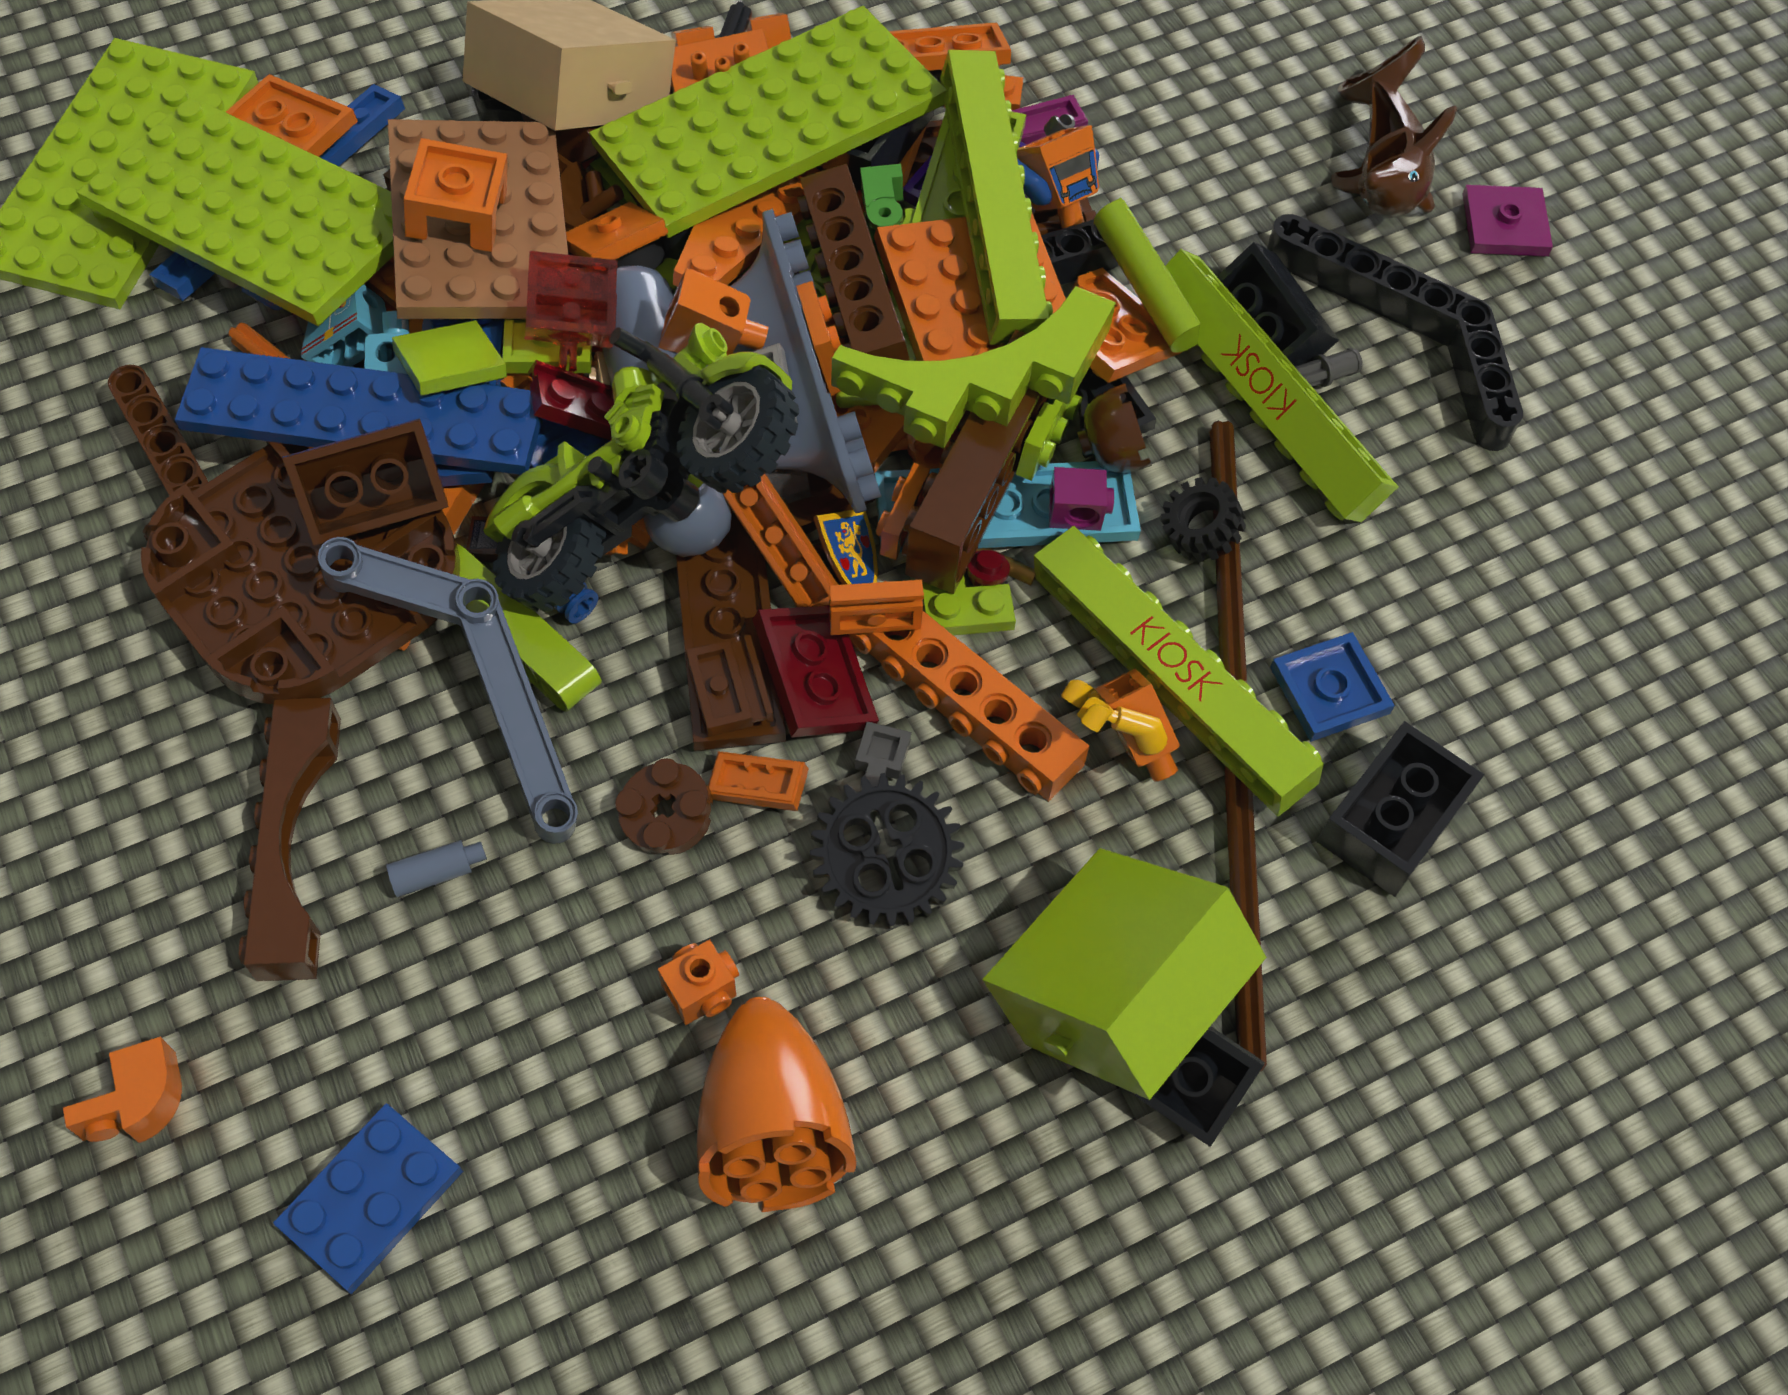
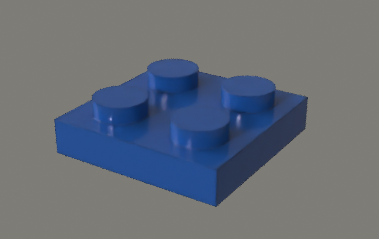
[1270,632,1395,742]

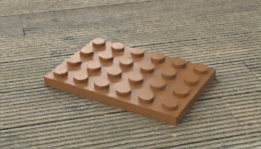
[388,119,574,319]

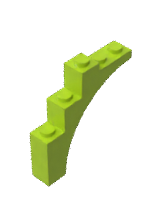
[831,286,1116,449]

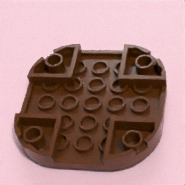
[141,441,460,704]

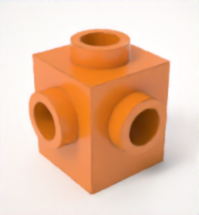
[658,939,739,1026]

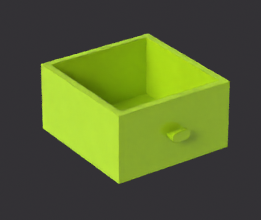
[982,848,1267,1100]

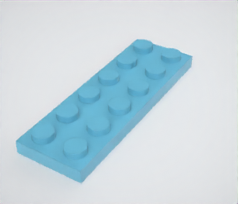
[875,461,1141,552]

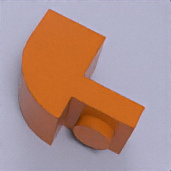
[63,1036,182,1143]

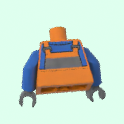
[1017,114,1100,228]

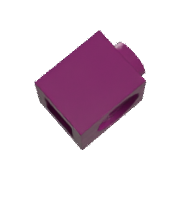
[1049,467,1114,531]

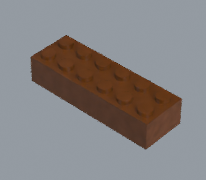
[902,329,1049,594]

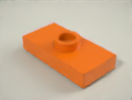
[708,751,809,811]

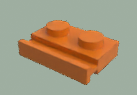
[829,580,924,635]

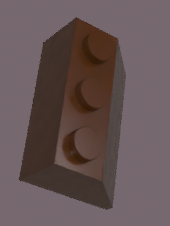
[282,418,449,546]

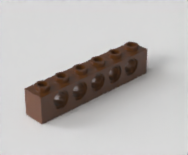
[797,164,910,361]

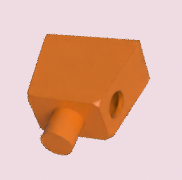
[658,267,768,355]

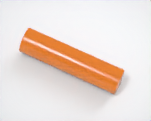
[723,474,839,607]

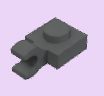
[855,721,912,787]

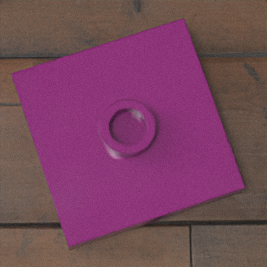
[1462,185,1553,256]

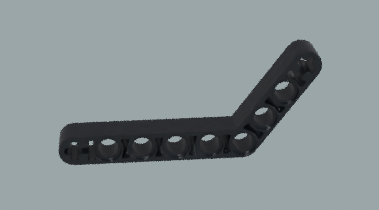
[1267,214,1523,451]

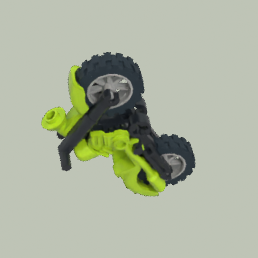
[483,323,799,612]

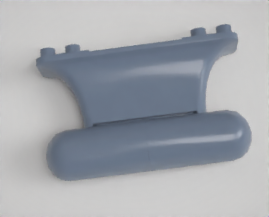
[592,209,881,557]

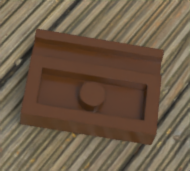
[686,635,774,737]

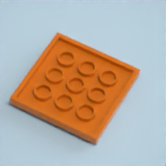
[874,213,1066,361]

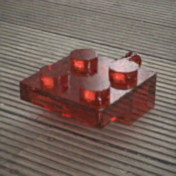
[524,251,617,372]

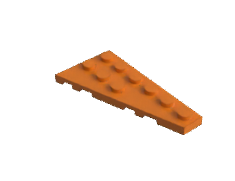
[672,168,821,287]

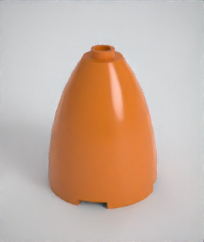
[697,997,856,1212]

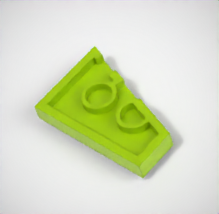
[1016,391,1082,481]

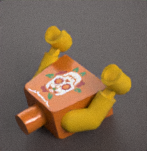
[1061,668,1180,782]

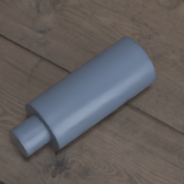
[386,840,487,897]

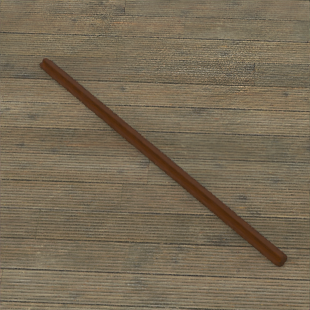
[1210,420,1267,1072]

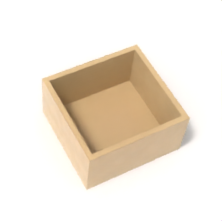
[463,0,676,131]

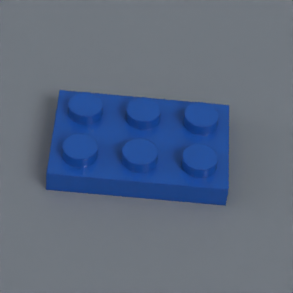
[273,1103,463,1295]

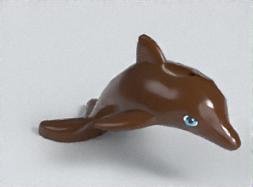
[1331,36,1457,218]

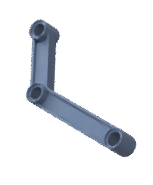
[318,537,578,844]

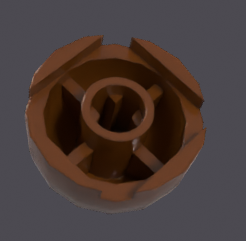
[1077,384,1152,474]

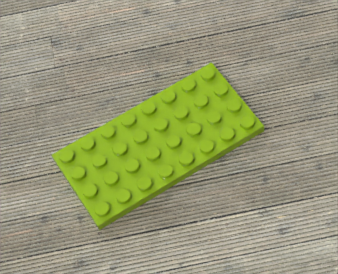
[589,5,948,238]
[0,38,258,310]
[77,97,394,326]

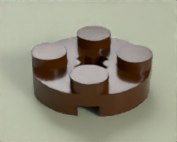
[615,758,713,855]

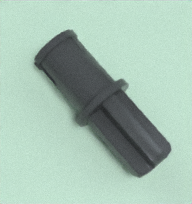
[1295,347,1363,387]

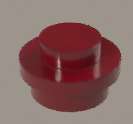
[966,550,1010,586]

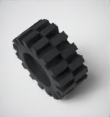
[1161,477,1246,562]

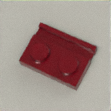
[528,360,614,441]

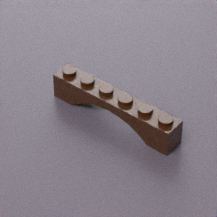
[239,698,341,981]

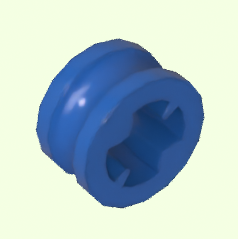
[554,582,598,624]

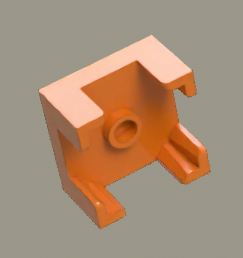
[404,138,507,252]

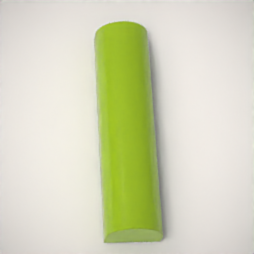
[1094,198,1200,353]

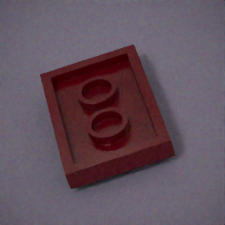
[752,606,879,737]

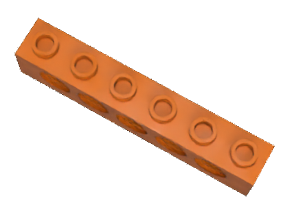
[849,580,1089,802]

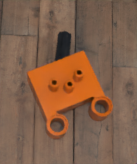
[671,1,768,93]

